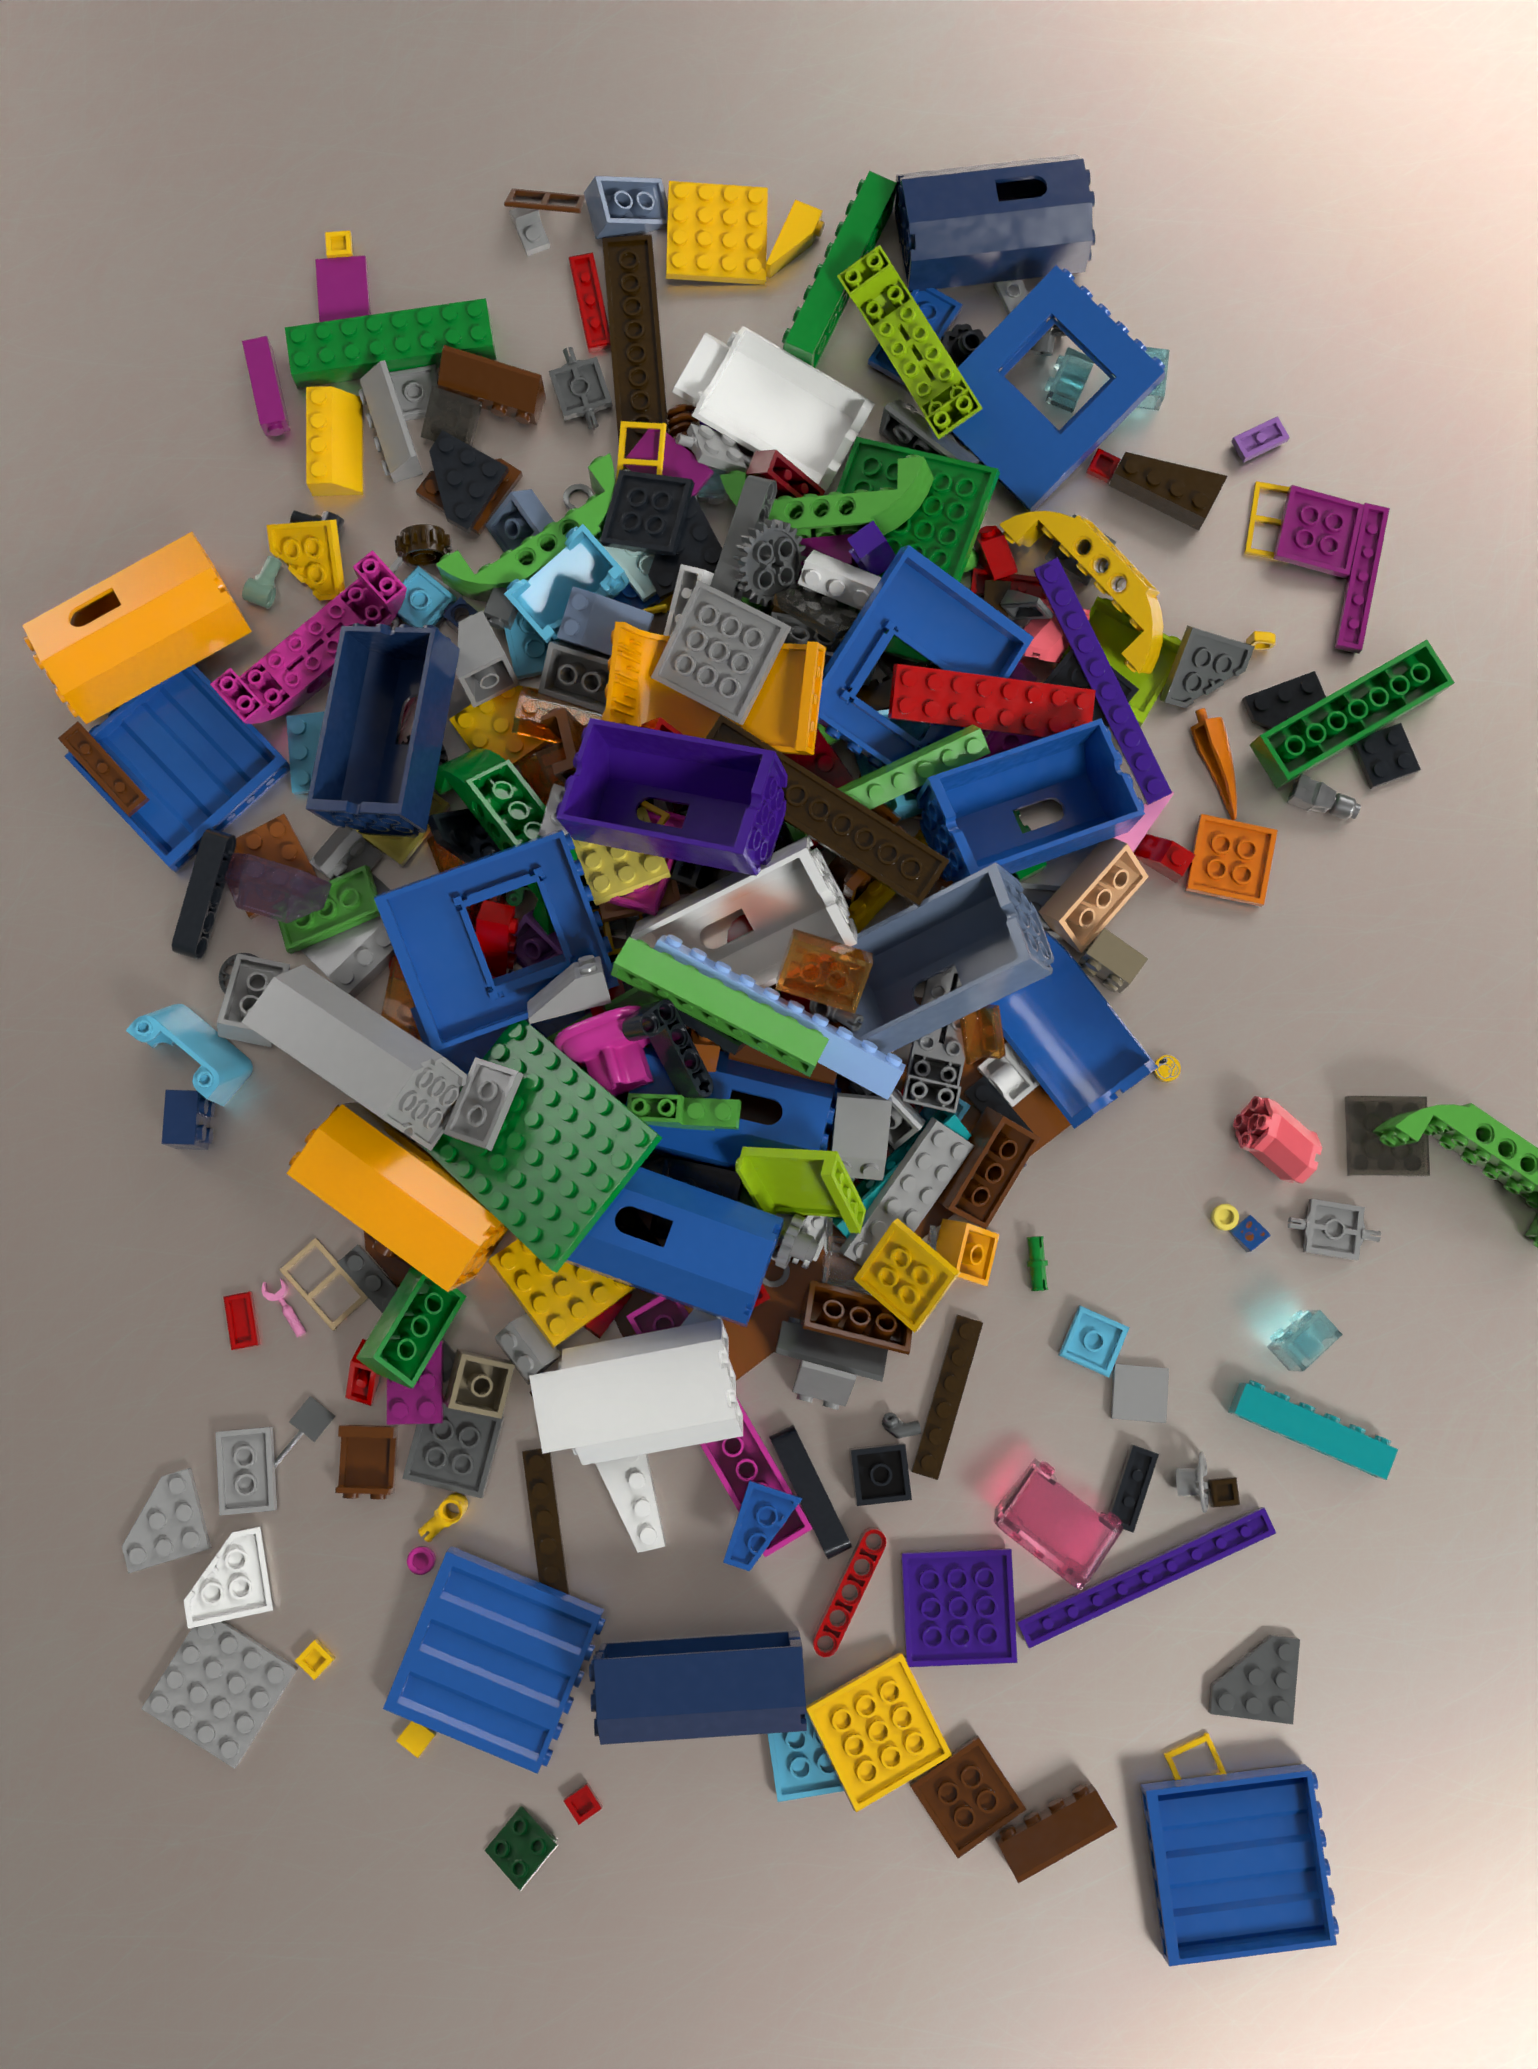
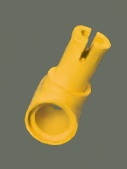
[418,1492,468,1543]

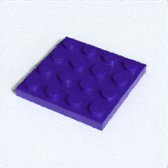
[901,1548,1017,1667]

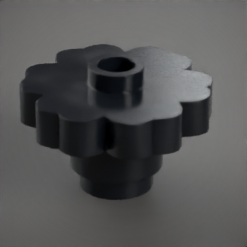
[941,324,986,368]

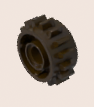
[395,524,452,566]

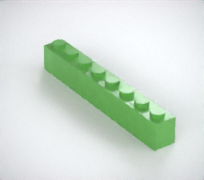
[783,725,991,842]
[611,937,829,1077]

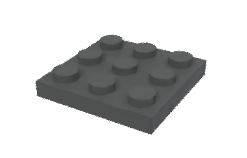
[402,1403,504,1498]

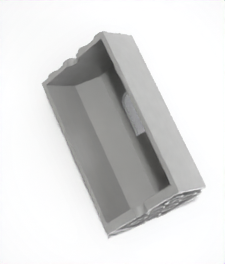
[242,965,467,1151]

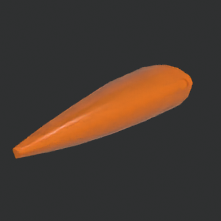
[1190,708,1237,820]

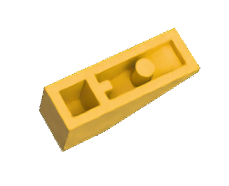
[766,200,825,278]

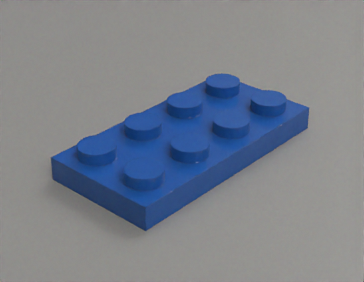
[868,288,963,386]

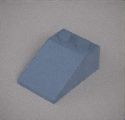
[584,176,668,239]
[557,587,654,657]

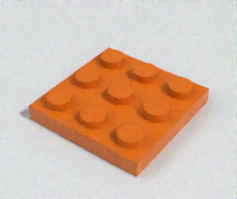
[1185,814,1278,907]

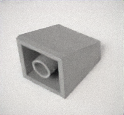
[456,611,520,708]

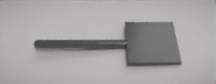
[275,1396,335,1468]

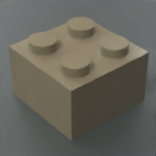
[1078,928,1148,993]
[443,1349,515,1419]

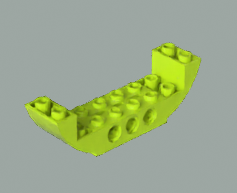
[837,245,983,439]

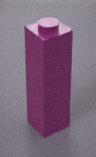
[242,336,291,436]

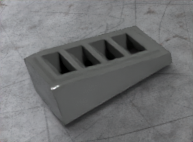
[1000,590,1054,620]

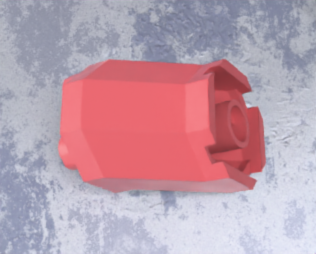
[1022,598,1091,663]
[1233,1096,1322,1184]

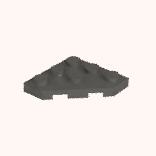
[1160,625,1255,708]
[1208,1635,1300,1724]

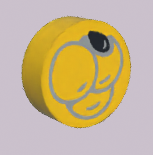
[1153,1055,1181,1082]

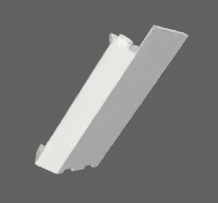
[672,326,875,493]
[529,1319,743,1465]

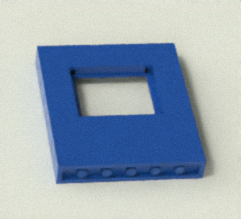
[950,265,1165,512]
[817,545,1034,796]
[374,829,619,1051]

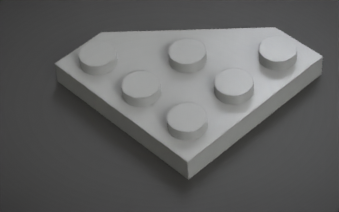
[122,1468,212,1574]

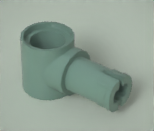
[242,556,282,609]

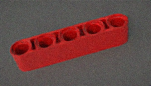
[812,1527,887,1657]

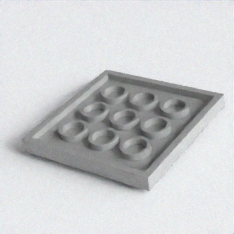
[651,580,791,725]
[142,1621,298,1769]

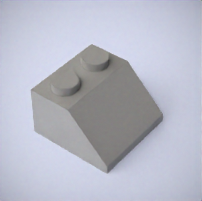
[874,1088,926,1150]
[495,1313,562,1385]

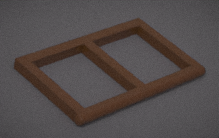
[504,188,586,214]

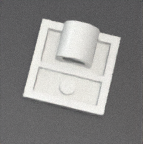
[977,1042,1040,1107]

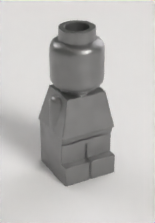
[1287,774,1361,820]

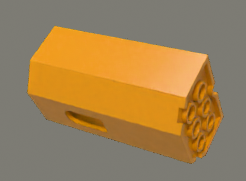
[22,531,252,724]
[286,1102,508,1292]

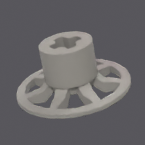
[1176,1452,1209,1513]

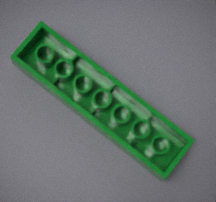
[782,171,897,368]
[285,298,497,389]
[1249,640,1455,789]

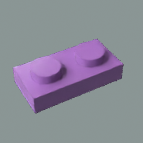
[1231,416,1290,463]

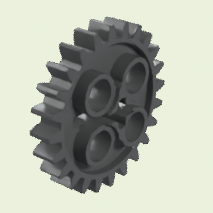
[732,519,807,607]

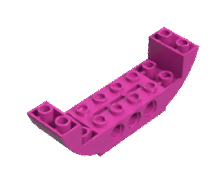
[210,550,407,724]

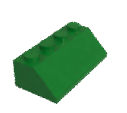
[356,1267,467,1389]

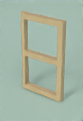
[279,1238,368,1331]

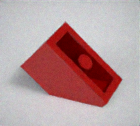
[974,525,1018,580]
[1134,834,1196,883]
[345,1339,382,1406]

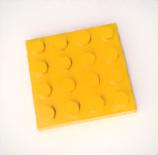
[666,181,768,285]
[488,1239,636,1348]
[806,1652,952,1812]

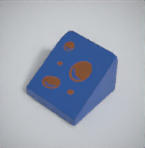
[1229,1215,1271,1252]

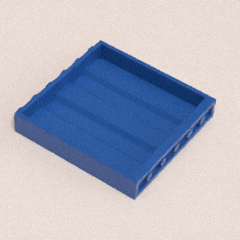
[64,664,290,873]
[383,1546,606,1774]
[1140,1764,1339,1967]

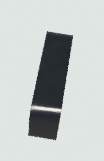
[622,999,713,1098]

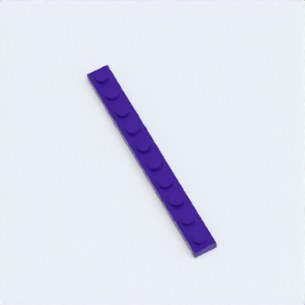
[1034,557,1172,805]
[1016,1507,1276,1648]

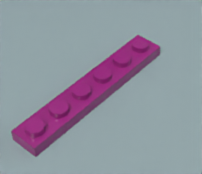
[1334,503,1390,654]

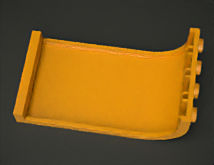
[602,621,826,755]

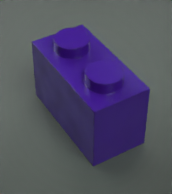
[847,521,896,576]

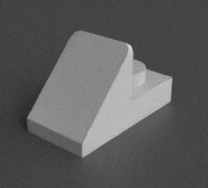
[509,208,551,256]

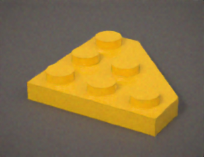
[266,519,345,601]

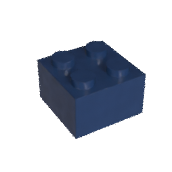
[161,1090,215,1150]

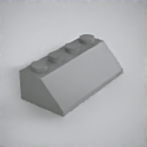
[358,360,423,483]

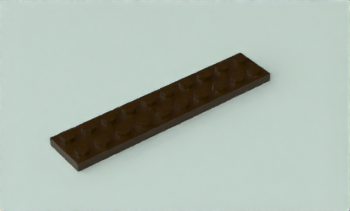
[602,234,669,470]
[705,715,950,907]

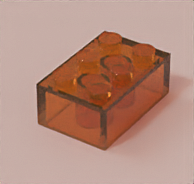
[776,928,873,1014]

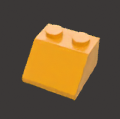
[935,1219,1000,1286]

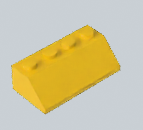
[306,386,363,496]

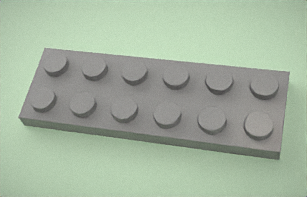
[839,1117,974,1266]

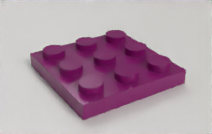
[1273,485,1364,579]

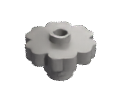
[775,1214,820,1269]

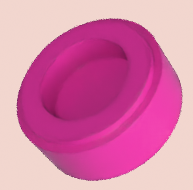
[407,1546,436,1575]

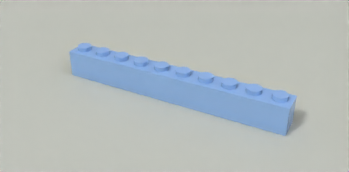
[653,934,906,1100]

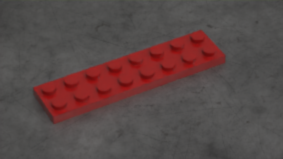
[888,664,1096,738]

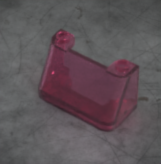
[994,1458,1123,1590]

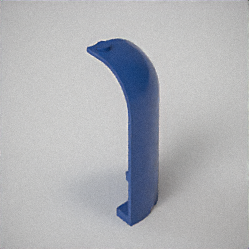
[983,930,1158,1129]

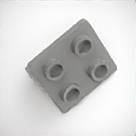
[310,825,382,880]

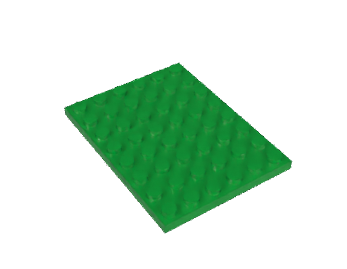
[792,437,1000,665]
[420,1019,662,1272]

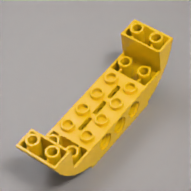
[999,511,1164,674]

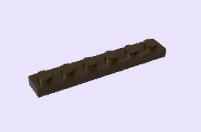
[911,1315,983,1480]
[522,1448,570,1595]

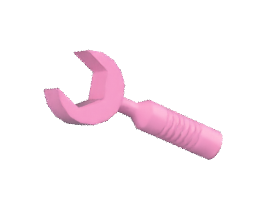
[262,1278,306,1338]

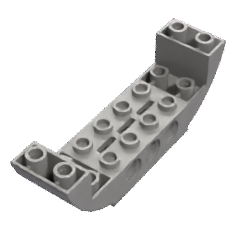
[902,966,976,1113]

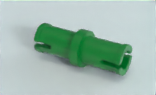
[1026,1236,1048,1291]

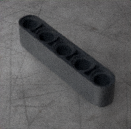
[172,828,236,959]
[769,1425,852,1559]

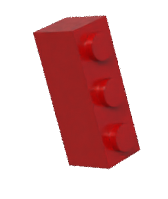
[476,900,519,977]

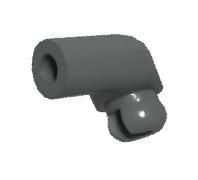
[882,1412,921,1439]

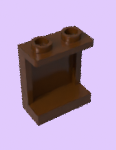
[541,707,584,784]
[335,1425,398,1499]

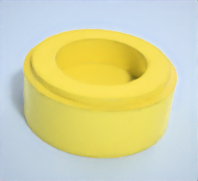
[1210,1204,1239,1231]

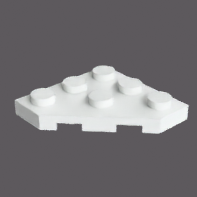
[184,1526,273,1629]

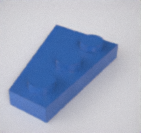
[723,1480,802,1572]

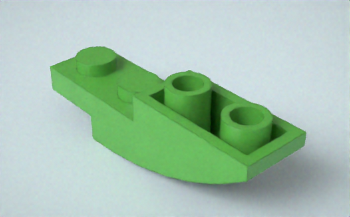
[627,1093,741,1131]

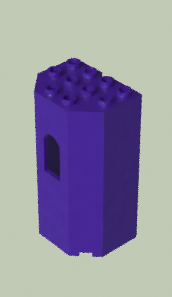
[556,718,788,876]

